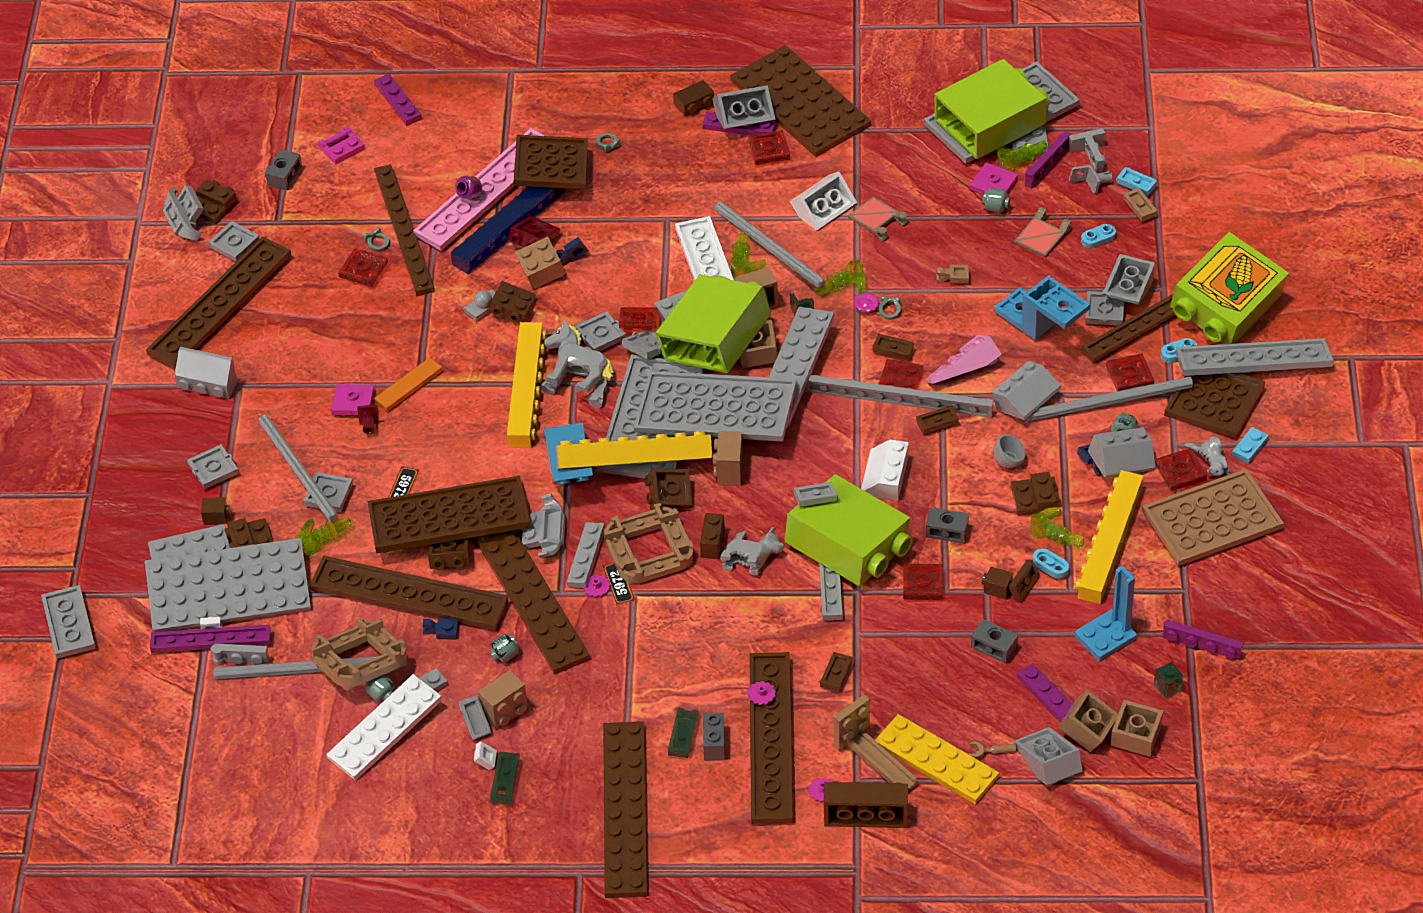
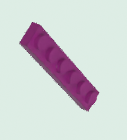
[150,625,271,653]

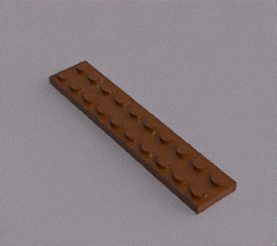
[146,236,291,369]
[473,530,590,675]
[310,555,509,631]
[749,652,793,824]
[603,721,647,898]

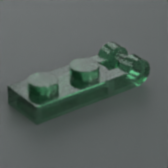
[668,707,699,758]
[490,752,520,805]

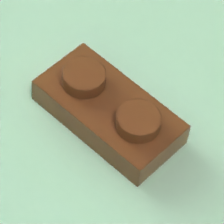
[1123,188,1158,222]

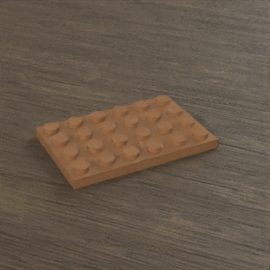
[1142,469,1284,566]

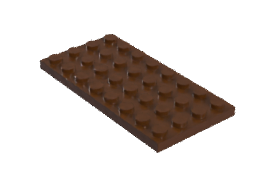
[730,45,871,157]
[368,475,531,554]

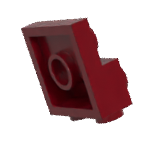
[509,216,561,247]

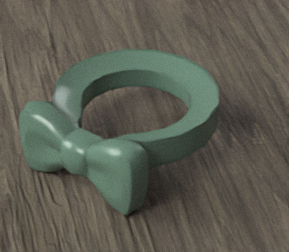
[596,133,621,153]
[364,227,389,252]
[879,296,901,319]

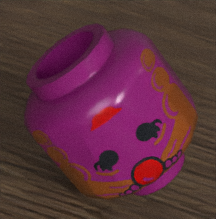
[455,176,482,199]

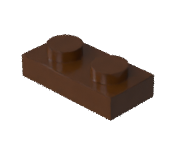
[873,334,914,360]
[916,406,959,435]
[1008,559,1040,602]
[820,652,853,692]

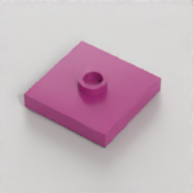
[970,163,1018,195]
[331,384,375,415]

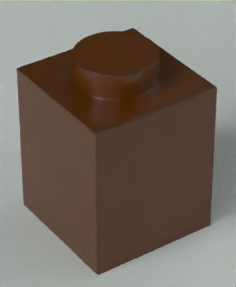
[201,497,231,525]
[981,566,1013,600]

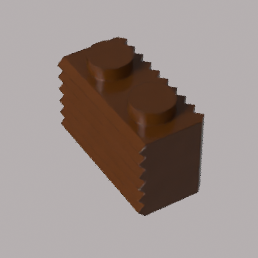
[673,80,714,116]
[700,513,725,559]

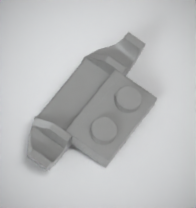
[163,185,204,241]
[522,493,565,559]

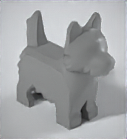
[720,527,785,575]

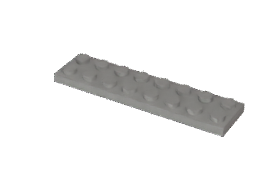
[768,307,835,427]
[1176,338,1334,376]

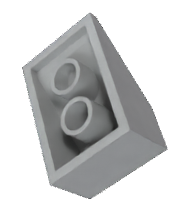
[1103,254,1155,305]
[1014,727,1083,785]

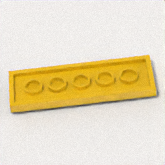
[875,714,999,805]

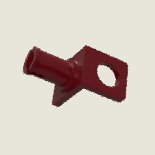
[357,404,379,434]

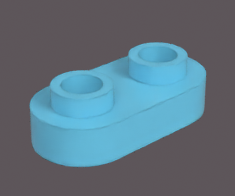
[1081,224,1116,248]
[1161,338,1197,363]
[1033,549,1069,579]

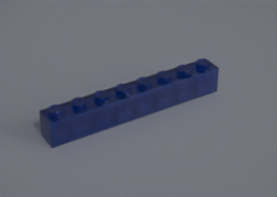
[451,186,565,275]

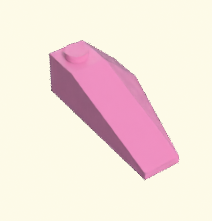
[926,335,1002,384]

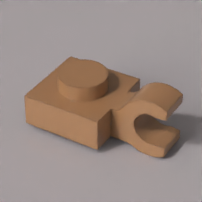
[936,265,969,283]

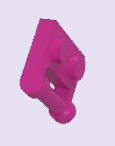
[318,126,365,165]

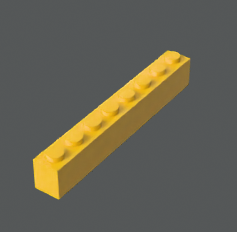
[507,322,546,448]
[556,431,712,469]
[1075,470,1143,604]

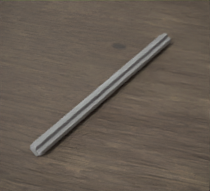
[714,201,825,288]
[1027,377,1193,421]
[258,414,338,521]
[213,656,378,679]

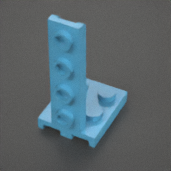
[1074,566,1137,662]

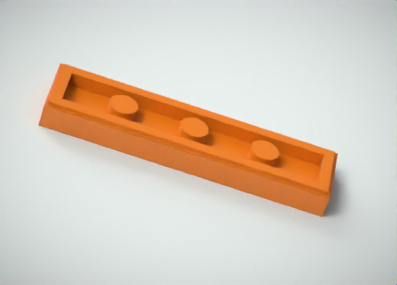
[374,357,443,412]

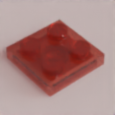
[748,130,790,165]
[338,248,388,287]
[619,307,658,330]
[1106,353,1154,391]
[878,359,924,390]
[1155,448,1207,491]
[903,564,943,600]

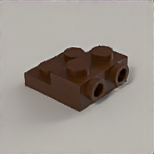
[196,180,237,224]
[489,281,536,323]
[645,468,692,510]
[1011,472,1060,516]
[224,518,273,548]
[428,538,470,570]

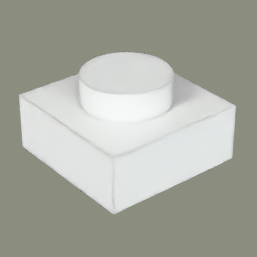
[200,617,223,629]
[474,742,497,770]

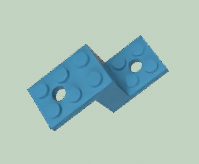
[994,275,1091,340]
[543,422,593,485]

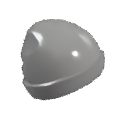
[993,434,1025,468]

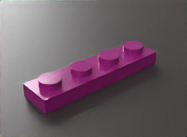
[374,74,422,126]
[703,112,776,138]
[1025,131,1071,189]
[1163,620,1244,660]
[1017,663,1072,723]

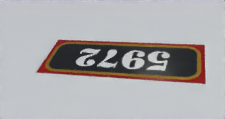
[388,466,420,497]
[602,562,635,605]

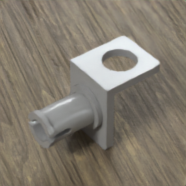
[1069,165,1112,194]

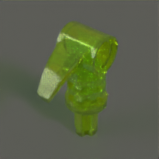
[997,141,1048,172]
[731,232,767,279]
[814,260,865,296]
[1030,507,1085,548]
[295,517,352,555]

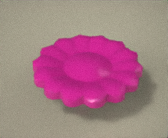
[854,293,879,313]
[583,575,610,598]
[748,681,776,706]
[808,778,831,802]

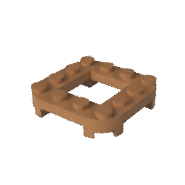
[604,503,694,585]
[311,617,407,690]

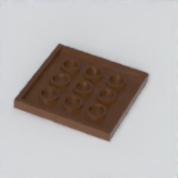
[513,134,588,189]
[1164,373,1265,438]

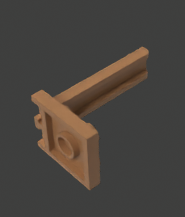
[833,695,918,791]

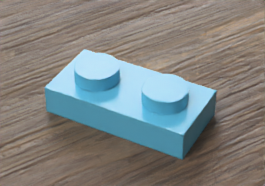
[1116,167,1157,196]
[1232,427,1269,464]

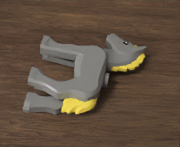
[541,320,614,408]

